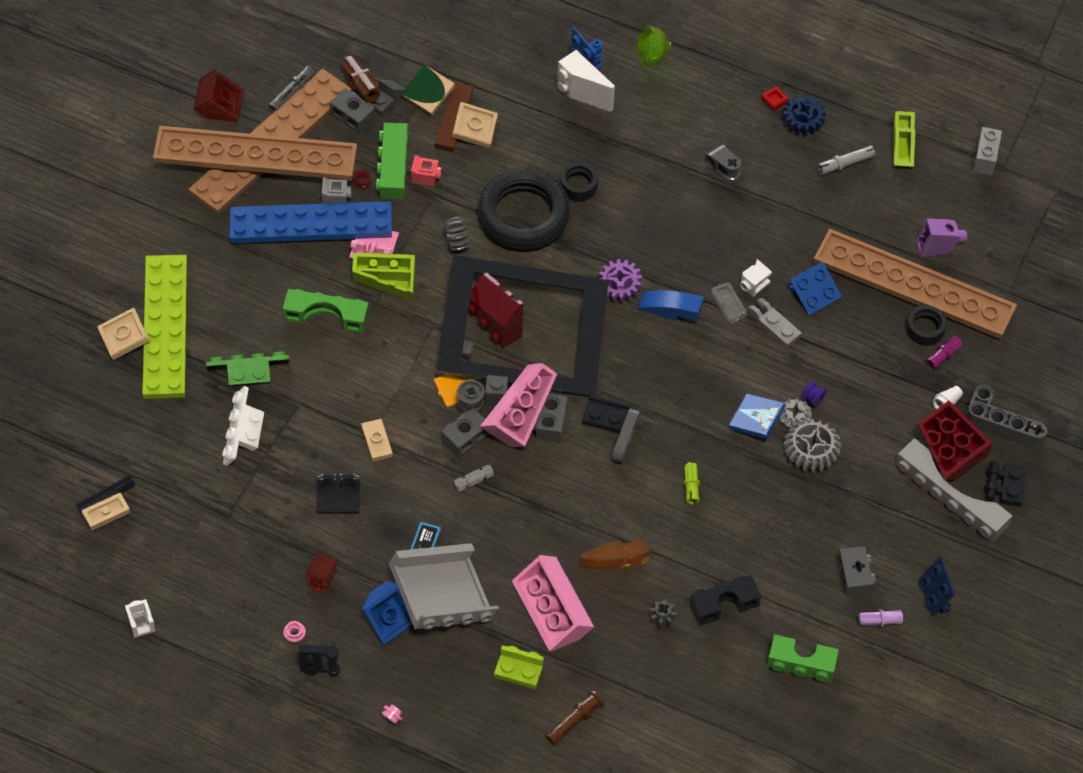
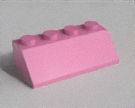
[512,555,594,652]

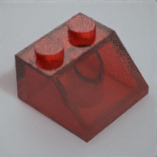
[193,70,245,122]

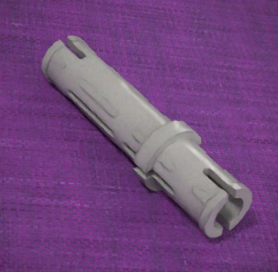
[817,145,875,175]

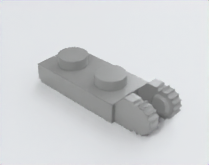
[748,298,802,348]

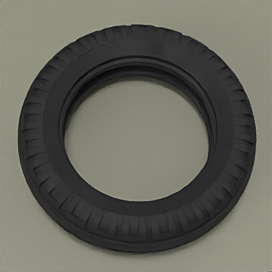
[478,168,570,251]

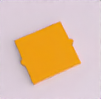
[433,374,475,408]

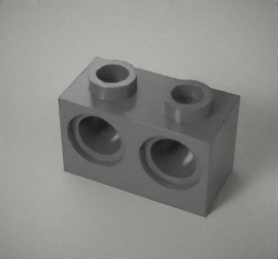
[532,394,568,443]

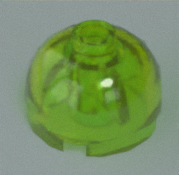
[637,25,671,64]

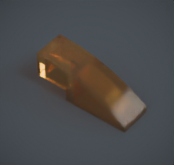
[579,538,649,570]

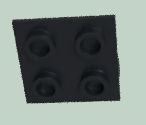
[317,473,360,513]

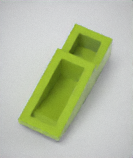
[893,111,915,167]

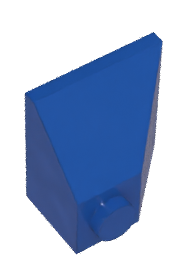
[362,581,413,645]

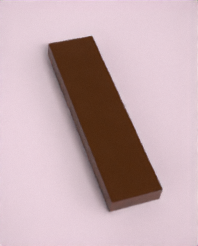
[435,82,474,151]

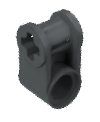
[705,144,741,182]

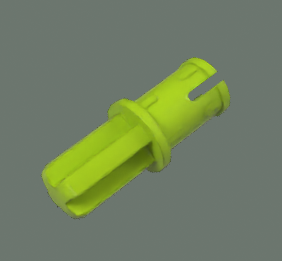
[683,462,700,505]

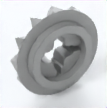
[779,398,812,427]

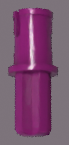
[926,336,962,369]

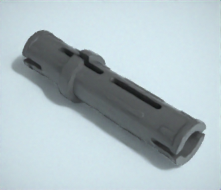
[268,66,315,113]

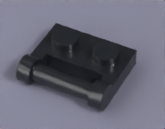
[299,644,340,677]

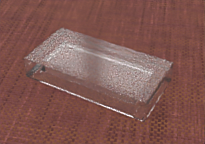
[710,282,747,324]

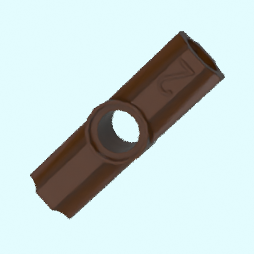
[341,56,380,103]

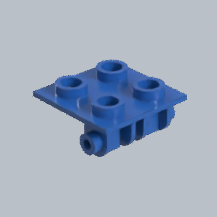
[571,27,603,69]
[789,262,842,316]

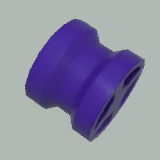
[801,381,827,407]

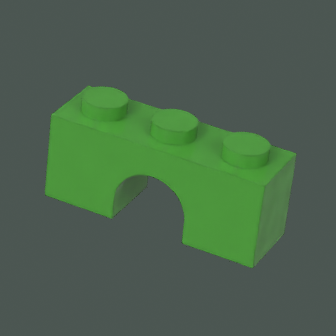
[767,634,839,682]

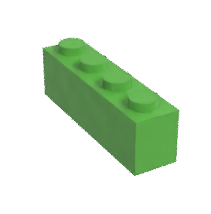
[376,123,408,200]

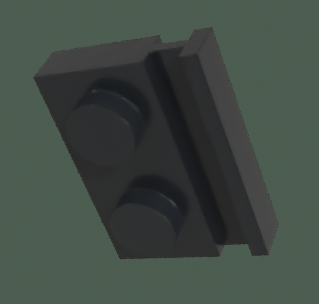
[582,395,631,434]

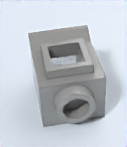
[322,177,351,204]

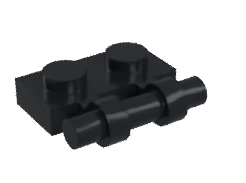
[985,460,1026,507]

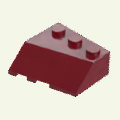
[468,272,524,349]
[918,400,992,480]

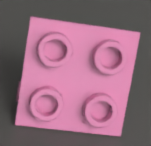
[349,231,399,259]

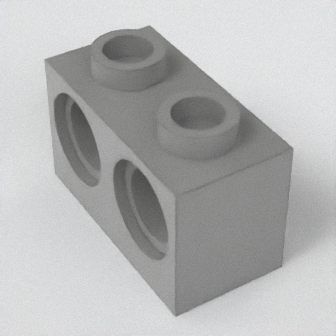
[973,127,1002,176]

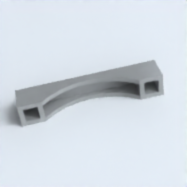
[896,438,1012,542]

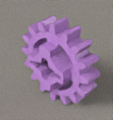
[599,259,642,302]

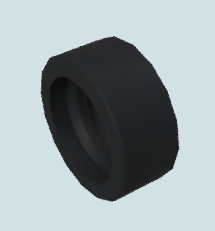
[560,162,598,201]
[906,305,947,346]

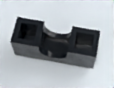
[690,575,761,626]

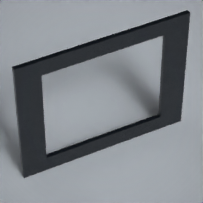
[436,254,609,397]

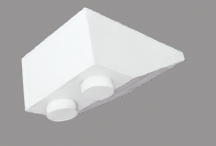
[557,50,615,112]

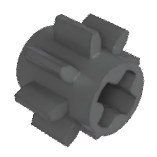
[649,599,676,628]

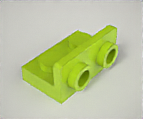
[494,646,544,689]

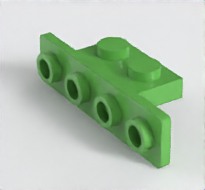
[206,351,290,385]

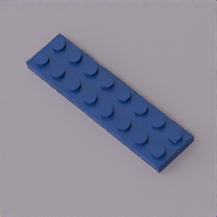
[230,201,392,243]

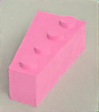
[480,363,557,447]

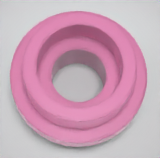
[283,621,306,643]
[382,704,403,725]

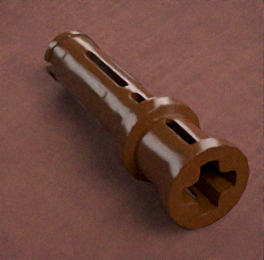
[545,690,605,746]

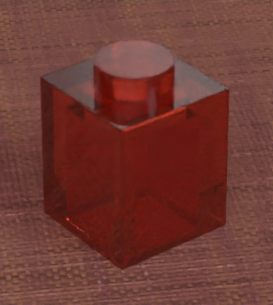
[306,553,337,591]

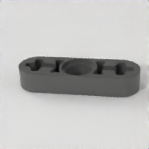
[612,408,640,463]

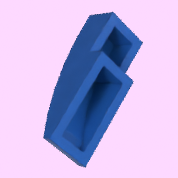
[638,291,704,322]

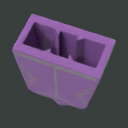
[916,218,967,257]

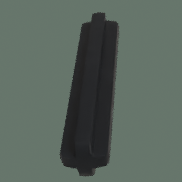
[76,475,135,514]

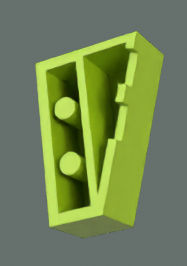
[352,253,415,302]

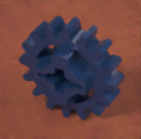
[783,95,826,135]

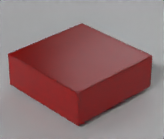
[761,86,789,111]

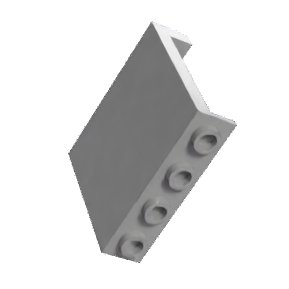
[389,543,499,629]

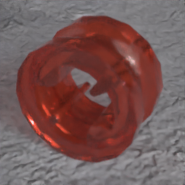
[353,169,371,189]

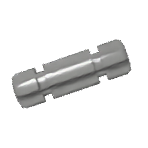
[454,465,494,491]

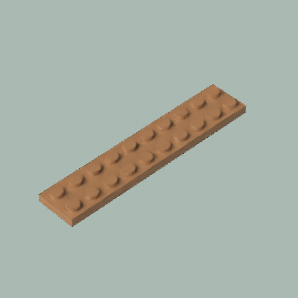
[188,69,352,215]
[153,126,357,181]
[813,229,1017,339]

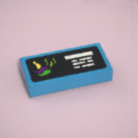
[410,522,441,550]

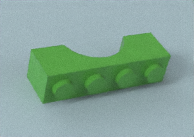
[283,289,369,334]

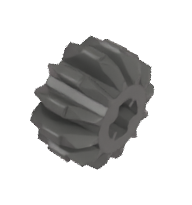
[444,217,470,251]

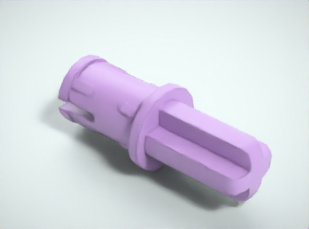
[858,609,903,627]

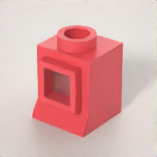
[411,155,442,186]

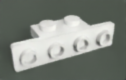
[222,386,264,466]

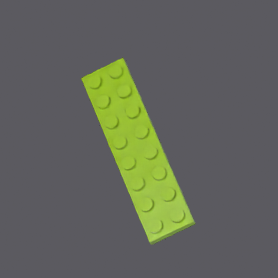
[143,255,187,399]

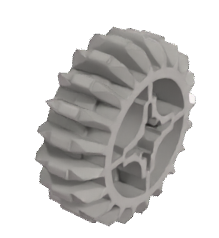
[784,418,841,473]

